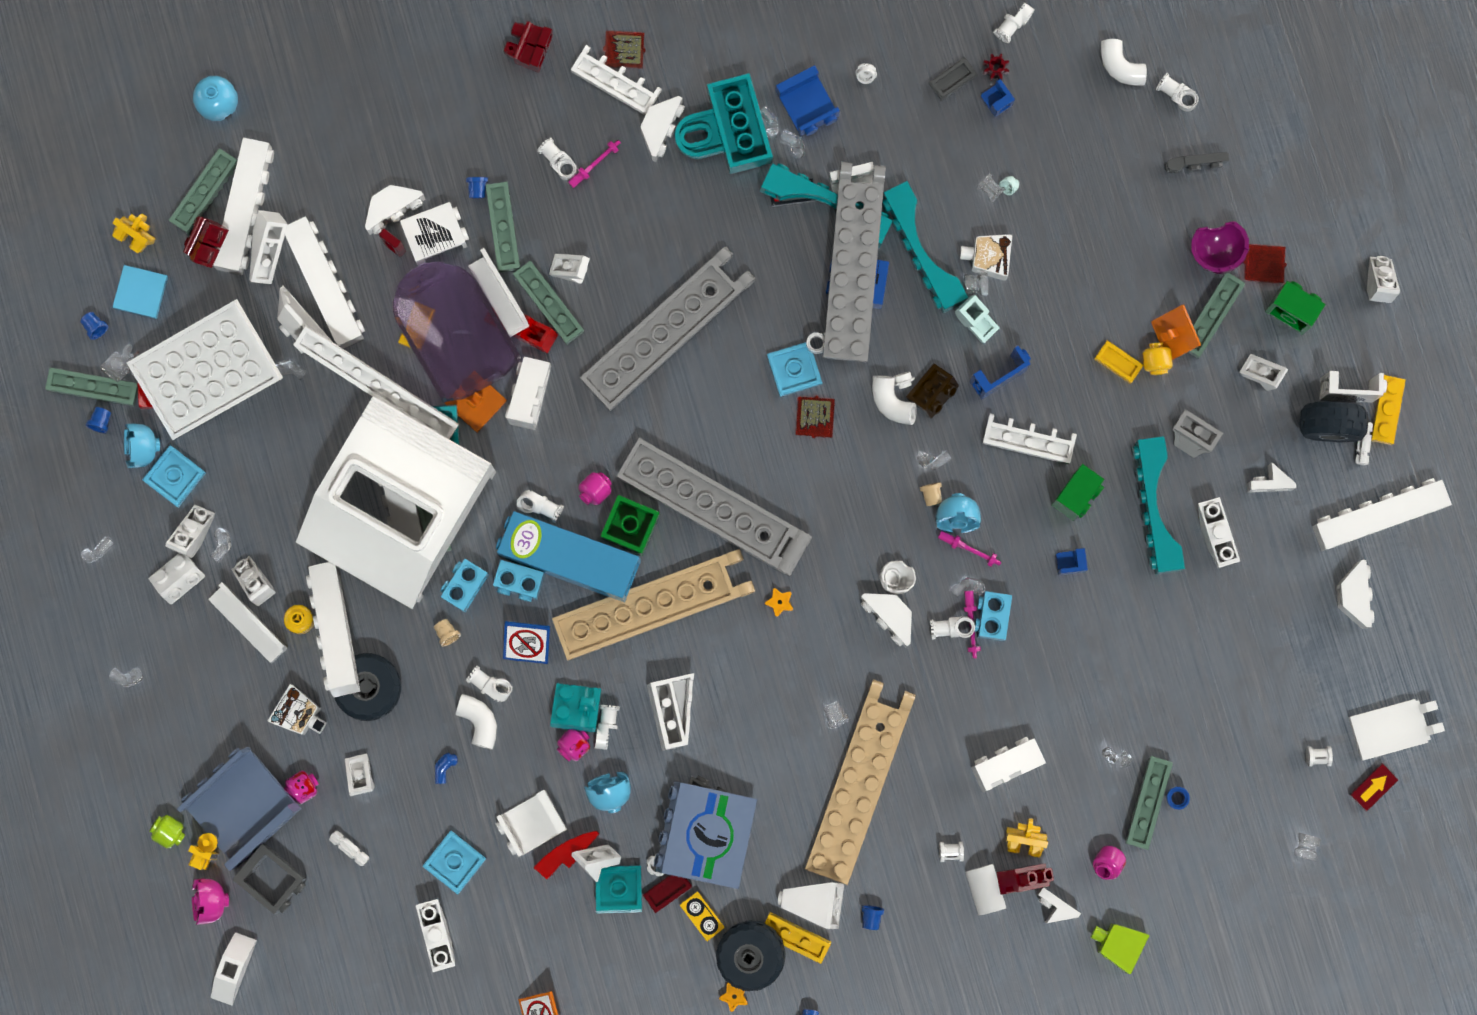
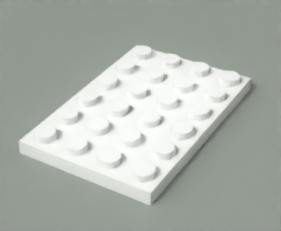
[126,299,283,440]

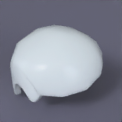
[879,561,916,594]

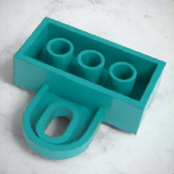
[675,73,773,174]

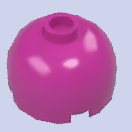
[192,878,229,925]

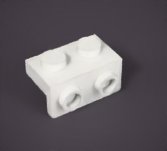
[148,553,205,604]

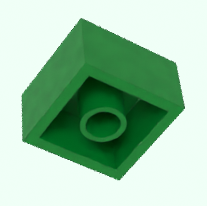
[1265,281,1326,335]
[1051,464,1105,521]
[601,495,660,556]

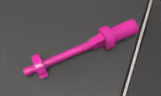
[568,140,621,188]
[938,531,1001,567]
[963,591,981,658]

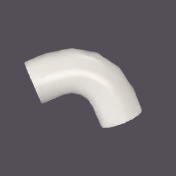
[1101,39,1147,86]
[872,375,917,425]
[456,694,497,750]

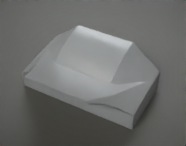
[1173,409,1223,458]

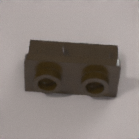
[906,363,959,419]

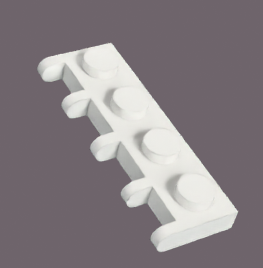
[571,45,662,115]
[982,413,1077,465]

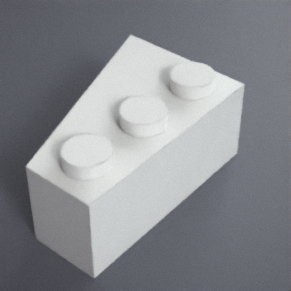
[505,357,551,431]
[647,673,694,751]
[971,737,1046,792]

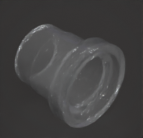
[823,702,850,729]

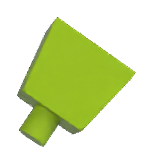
[1090,923,1150,975]

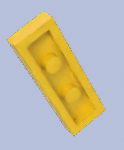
[1371,375,1406,445]
[765,912,831,964]

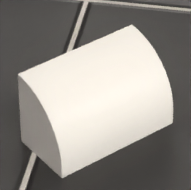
[965,864,1006,916]

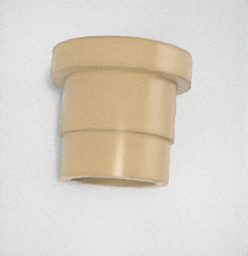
[919,482,942,506]
[434,619,461,647]

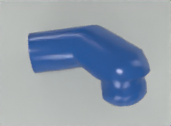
[435,753,458,784]

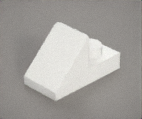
[549,254,590,284]
[1239,354,1288,391]
[1247,463,1296,493]
[345,753,375,796]
[572,844,621,882]
[1036,887,1081,923]

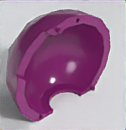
[1191,221,1249,274]

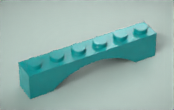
[760,163,893,248]
[882,181,968,313]
[1132,436,1185,575]

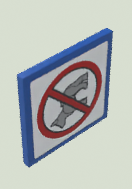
[503,621,550,664]

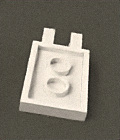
[1348,699,1445,761]

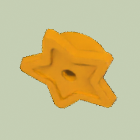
[765,588,793,617]
[719,982,748,1012]

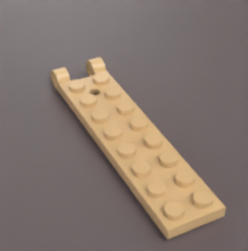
[552,549,756,661]
[805,679,916,885]

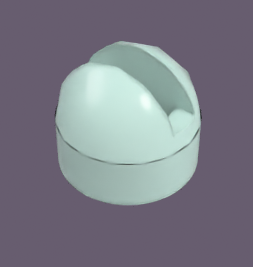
[1000,176,1019,196]

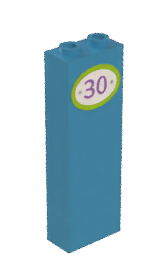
[496,511,641,603]

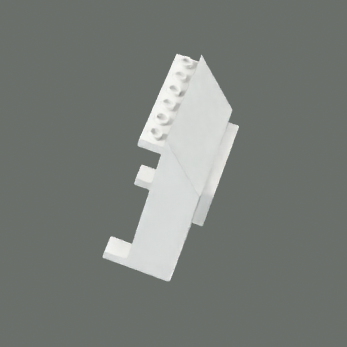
[296,397,496,609]

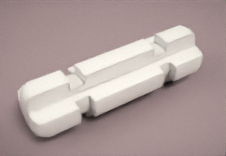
[1355,422,1373,465]
[329,831,369,866]

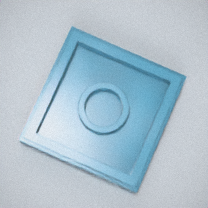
[112,265,168,319]
[767,342,823,397]
[142,445,206,508]
[422,830,487,895]

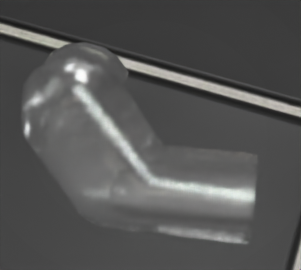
[275,359,307,380]
[917,451,951,470]
[210,528,231,563]
[108,668,143,688]

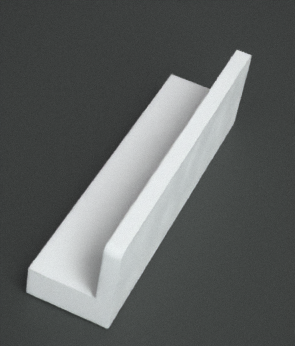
[468,248,529,337]
[208,582,288,663]

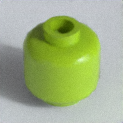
[149,815,185,849]

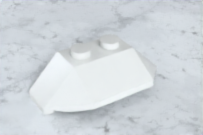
[277,286,333,354]

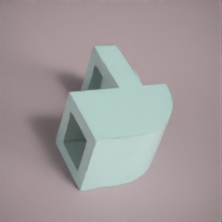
[955,295,999,343]

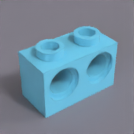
[440,559,489,613]
[493,560,545,602]
[974,591,1012,641]

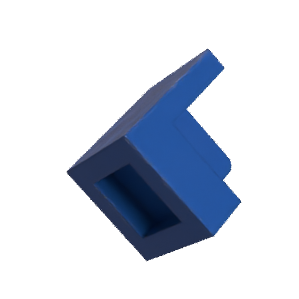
[981,79,1015,117]
[1056,548,1088,575]

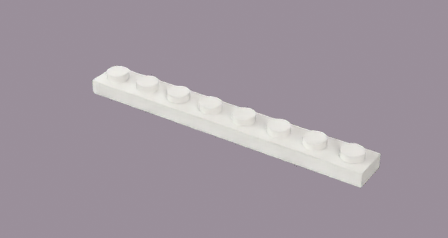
[293,325,459,439]

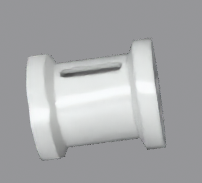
[1306,746,1333,767]
[939,842,964,862]

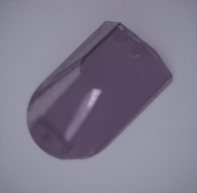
[393,262,521,402]

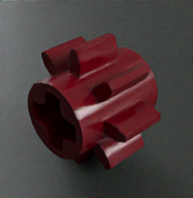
[983,54,1010,81]

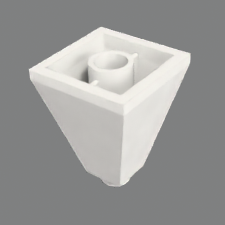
[778,882,844,929]

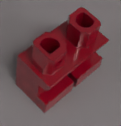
[504,21,553,73]
[183,216,229,268]
[996,863,1054,895]

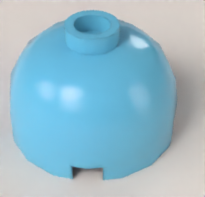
[193,76,238,121]
[124,424,160,468]
[936,493,981,533]
[584,772,631,813]

